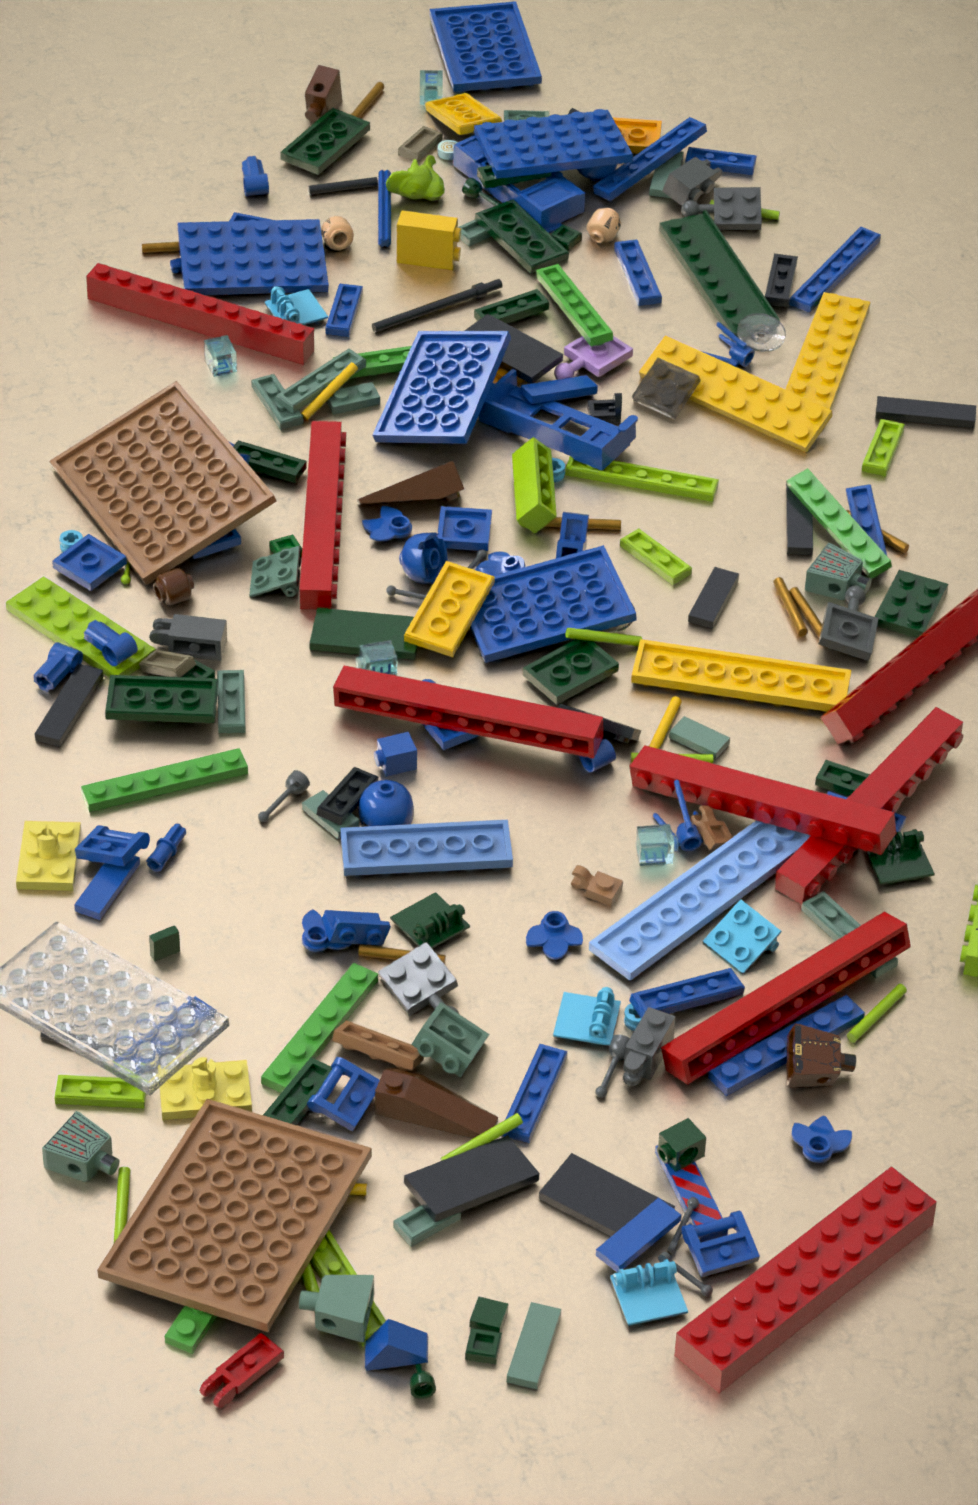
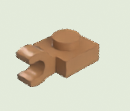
[691,805,733,850]
[571,865,623,907]

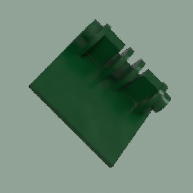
[866,829,935,885]
[390,892,470,948]

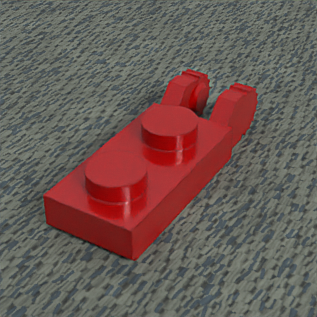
[199,1333,284,1409]

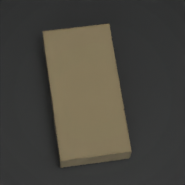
[398,126,443,162]
[139,650,196,677]

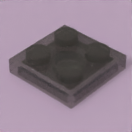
[632,358,701,420]

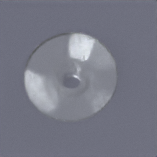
[737,313,786,352]

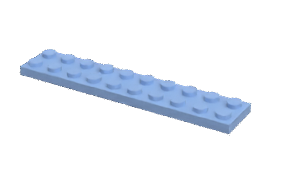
[589,820,811,981]

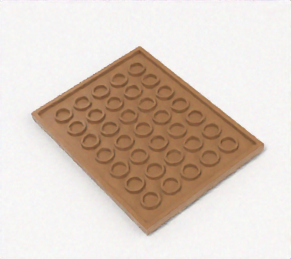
[49,381,277,585]
[97,1099,372,1332]

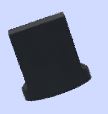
[588,393,622,424]

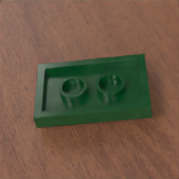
[875,570,948,638]
[523,639,619,705]

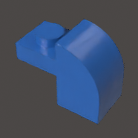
[556,512,589,558]

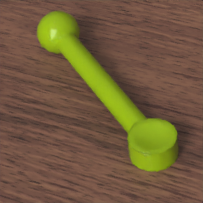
[121,562,131,585]

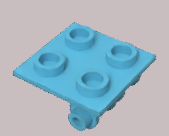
[265,286,328,325]
[703,899,782,974]
[553,987,621,1046]
[610,1259,688,1326]

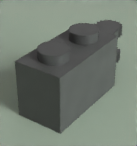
[662,157,723,205]
[149,614,227,661]
[623,1007,676,1087]

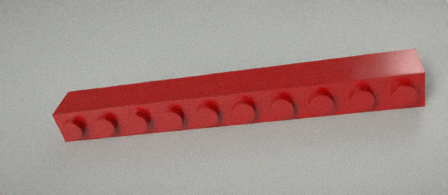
[86,263,314,365]
[300,421,347,610]
[820,589,978,744]
[333,665,603,759]
[775,707,964,905]
[629,745,896,855]
[661,911,911,1085]

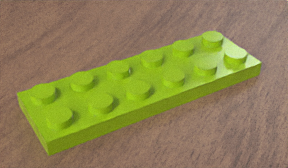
[6,576,156,678]

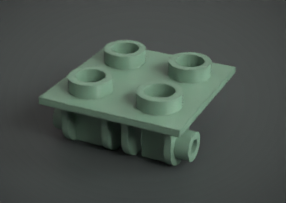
[249,546,301,598]

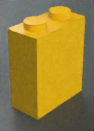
[397,211,461,270]

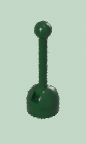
[462,178,500,206]
[409,1363,436,1399]

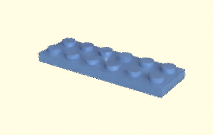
[340,819,513,876]

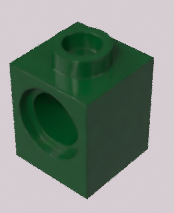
[657,1118,706,1172]

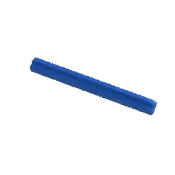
[378,170,391,247]

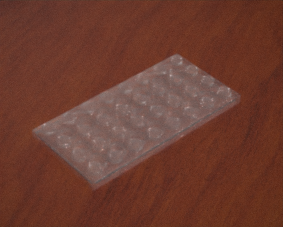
[0,921,230,1095]

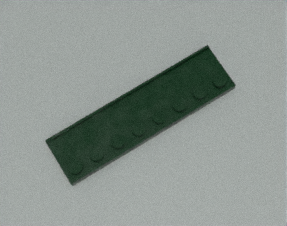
[659,210,780,341]

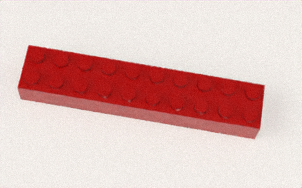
[674,1166,937,1394]

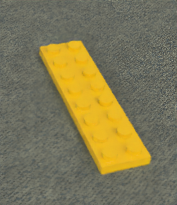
[786,292,870,410]
[639,335,833,453]
[631,639,851,711]

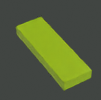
[861,419,905,477]
[620,528,692,585]
[54,1075,148,1109]

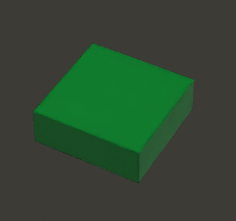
[269,534,302,558]

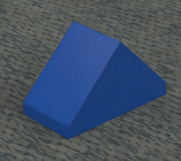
[365,1319,429,1371]

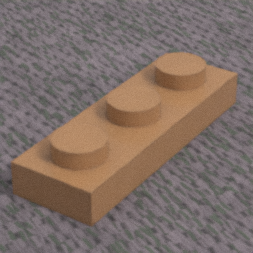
[332,1020,424,1071]

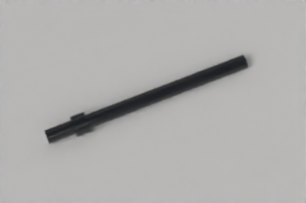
[372,279,503,333]

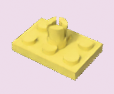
[16,821,81,891]
[158,1057,252,1120]

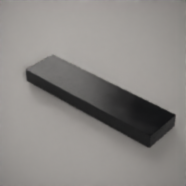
[875,396,977,428]
[786,481,813,555]
[34,663,104,747]

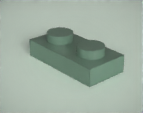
[326,382,380,415]

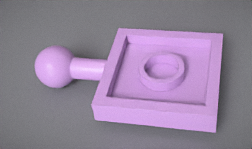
[554,336,633,380]

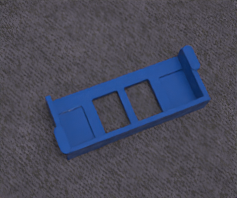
[453,135,585,234]
[479,369,638,471]

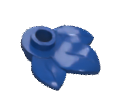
[362,506,412,541]
[475,551,526,576]
[302,909,351,952]
[526,911,583,960]
[791,1116,852,1163]

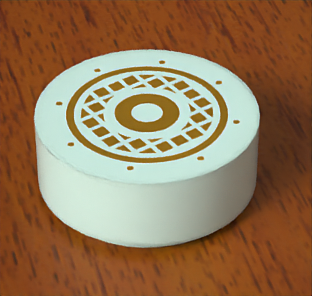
[438,140,458,160]

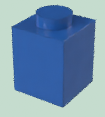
[374,732,417,777]

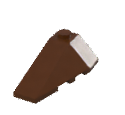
[357,461,464,505]
[375,1067,498,1139]

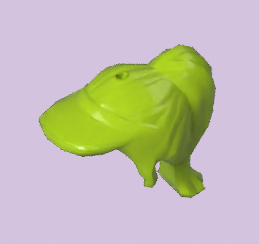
[386,155,445,201]

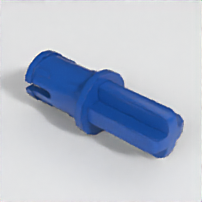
[146,823,186,872]

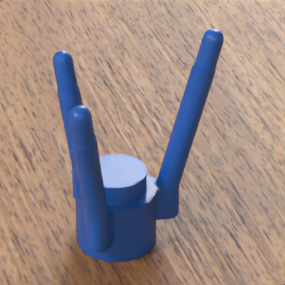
[701,322,755,367]
[653,780,704,851]

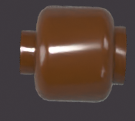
[153,568,194,606]

